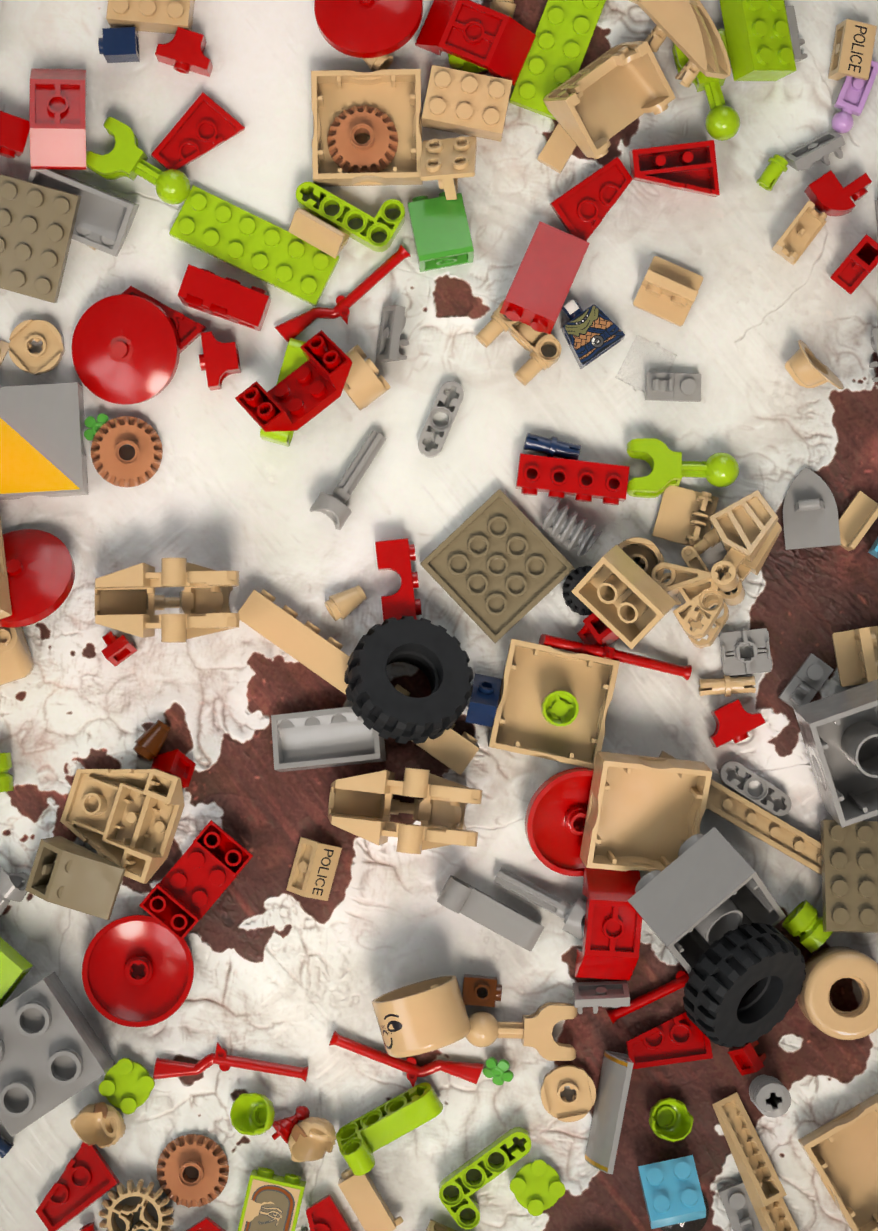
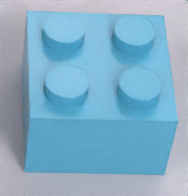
[638,1155,706,1229]

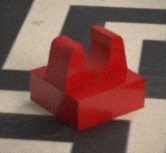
[101,631,137,667]
[728,1040,766,1076]

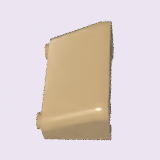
[543,40,676,159]

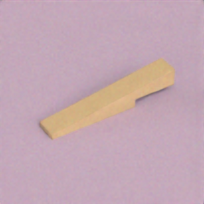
[712,1092,798,1231]

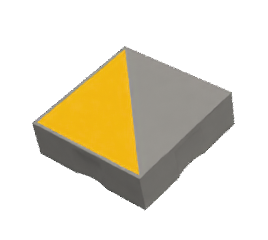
[0,382,88,500]

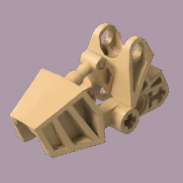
[651,490,782,649]
[95,558,239,643]
[328,767,483,854]

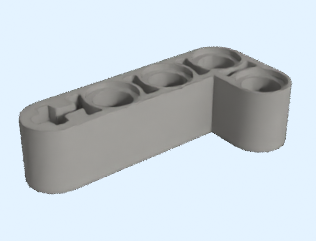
[437,875,544,951]

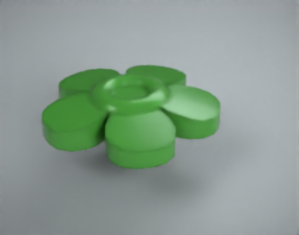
[84,413,109,441]
[483,1057,514,1085]

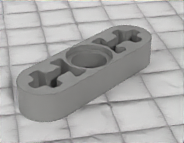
[418,381,464,458]
[719,761,791,816]

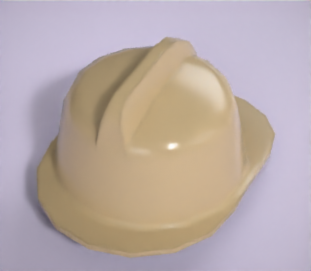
[785,340,844,390]

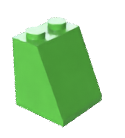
[408,192,474,272]

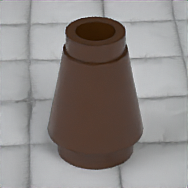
[133,720,171,762]

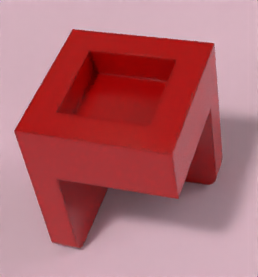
[151,749,196,788]

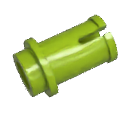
[756,154,788,191]

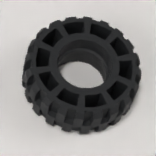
[344,616,473,744]
[683,923,806,1048]

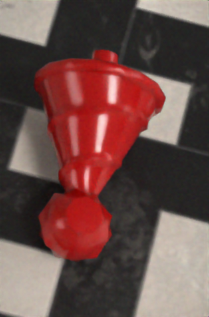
[272,1106,310,1144]

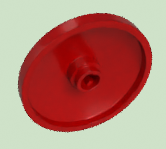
[314,0,423,58]
[72,294,180,405]
[0,529,75,628]
[525,768,594,877]
[82,915,194,1027]

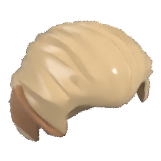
[70,1102,126,1149]
[288,1117,336,1162]

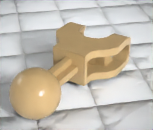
[466,1002,578,1061]

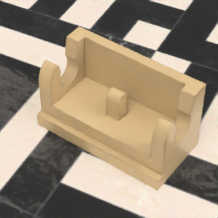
[772,200,827,265]

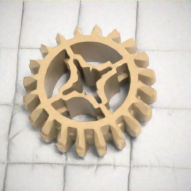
[99,1179,174,1231]

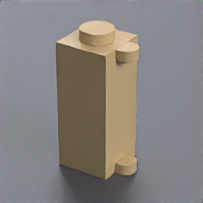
[338,1167,403,1231]

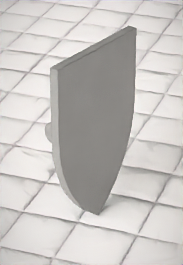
[783,467,841,550]

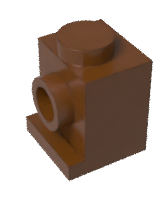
[462,974,502,1007]

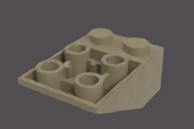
[25,836,126,920]

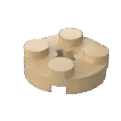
[9,319,65,375]
[540,1065,596,1122]

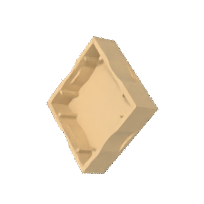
[311,69,423,187]
[488,639,620,769]
[580,751,712,872]
[798,1093,878,1231]

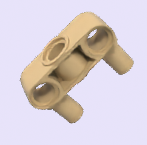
[475,301,561,386]

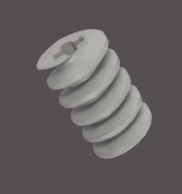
[542,498,602,557]
[749,1074,791,1118]

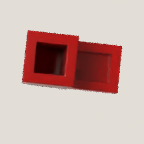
[804,170,872,216]
[830,234,878,295]

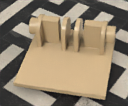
[652,486,719,547]

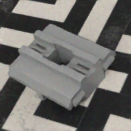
[719,628,772,676]

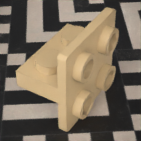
[420,136,477,200]
[633,256,703,327]
[832,626,878,687]

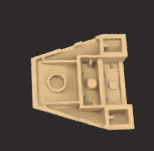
[60,769,185,884]

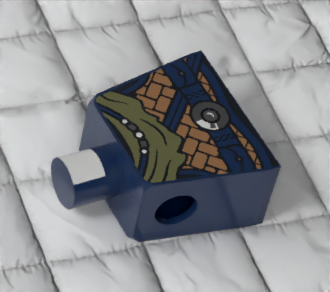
[562,299,625,369]

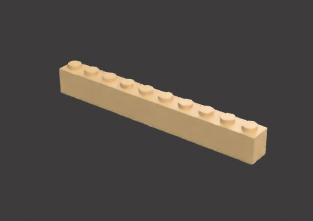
[238,589,480,776]

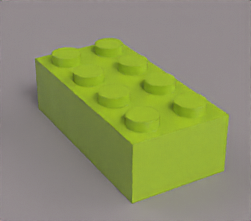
[719,0,796,81]

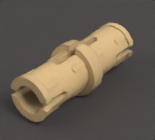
[698,675,756,697]

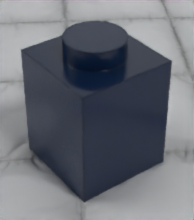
[98,27,140,63]

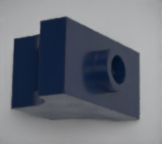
[466,673,502,727]

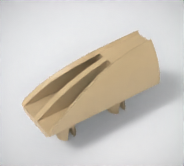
[638,0,731,88]

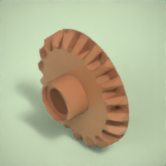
[327,105,398,173]
[91,416,163,487]
[157,1134,229,1208]

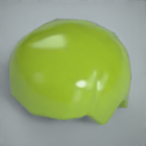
[230,1093,275,1136]
[649,1097,694,1142]

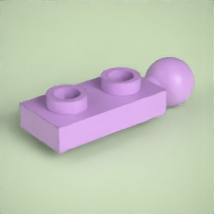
[831,60,878,134]

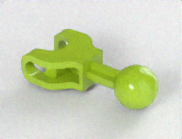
[672,28,740,141]
[86,117,190,205]
[627,438,739,498]

